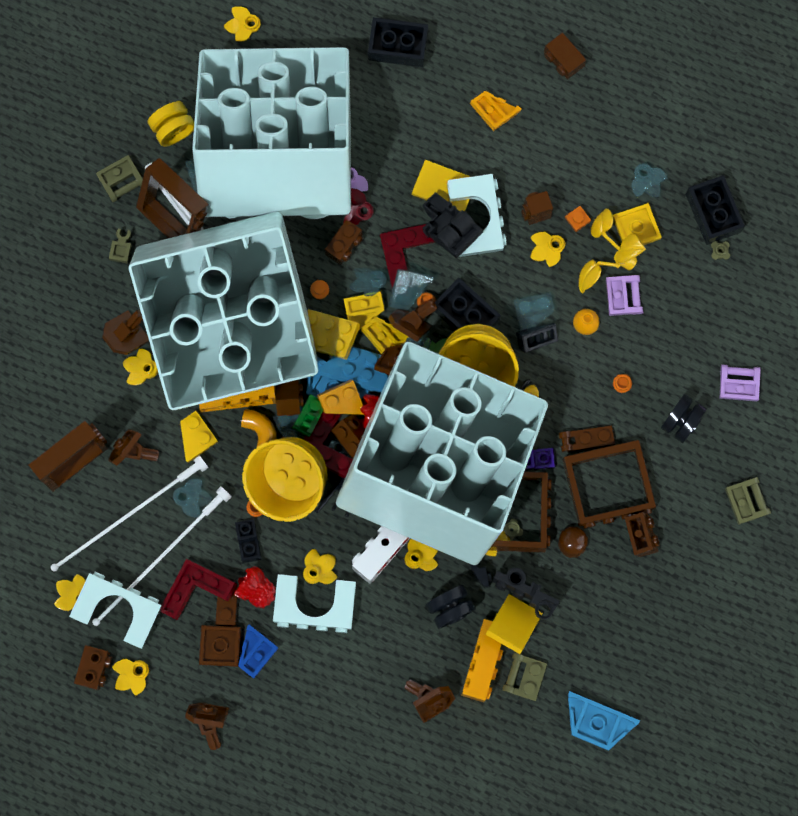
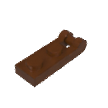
[559,426,615,452]

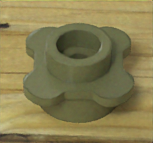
[711,241,730,260]
[503,519,523,541]

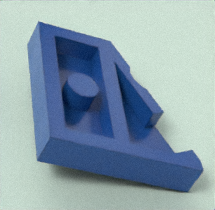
[238,625,278,679]

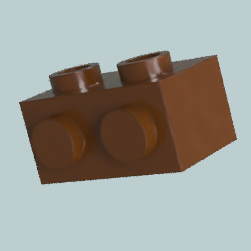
[544,32,586,80]
[521,191,553,225]
[325,219,363,265]
[275,379,304,416]
[331,414,365,458]
[625,512,660,557]
[74,645,112,690]

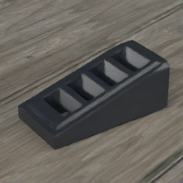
[516,323,558,353]

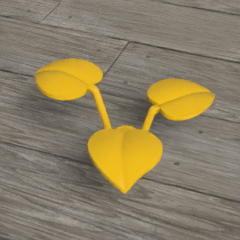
[579,208,646,293]

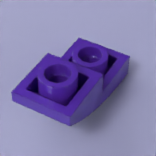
[525,448,556,470]

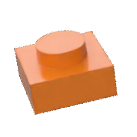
[565,206,591,232]

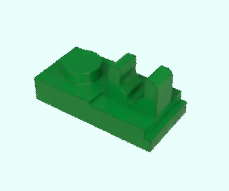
[292,394,323,437]

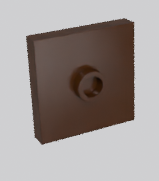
[199,625,241,667]

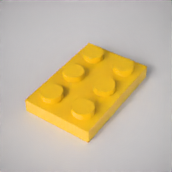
[307,309,360,360]

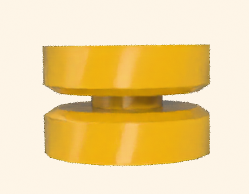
[147,101,194,147]

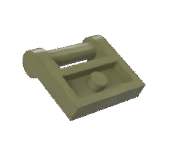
[96,155,143,203]
[725,477,771,525]
[502,653,547,701]

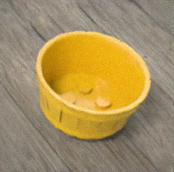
[439,324,519,387]
[242,437,327,522]

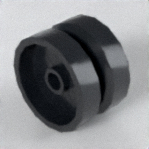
[661,393,707,443]
[426,585,476,629]

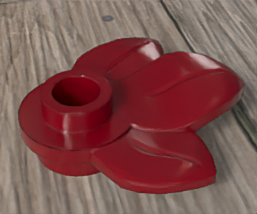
[343,188,373,225]

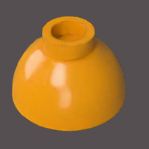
[573,309,600,335]

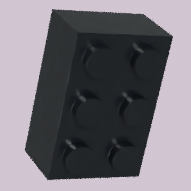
[368,17,428,67]
[685,175,745,245]
[434,277,501,331]

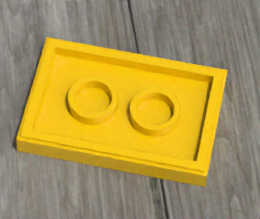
[412,160,470,211]
[486,594,543,654]

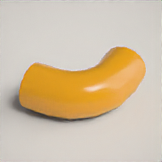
[241,409,277,448]

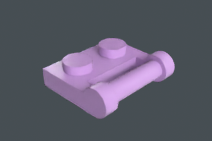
[606,275,643,316]
[719,364,760,401]

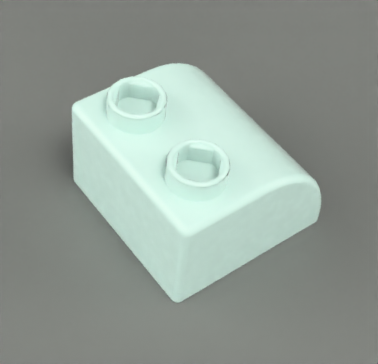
[192,47,351,220]
[129,212,318,410]
[336,342,548,565]

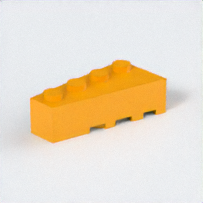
[199,385,276,412]
[461,619,503,702]

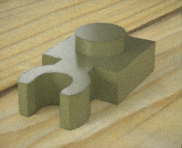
[109,228,132,264]

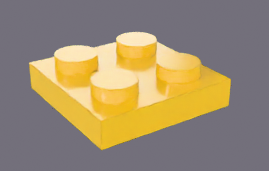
[613,203,662,245]

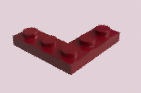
[380,224,435,289]
[304,412,353,479]
[159,559,237,620]

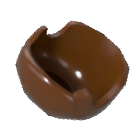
[558,526,588,558]

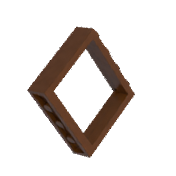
[136,158,209,238]
[28,421,108,492]
[563,440,656,529]
[489,472,551,553]

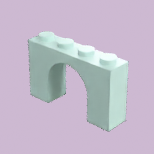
[447,174,506,257]
[69,572,161,649]
[273,574,356,633]

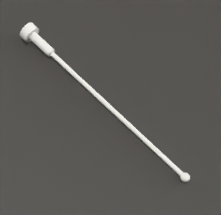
[51,455,208,571]
[92,487,231,626]

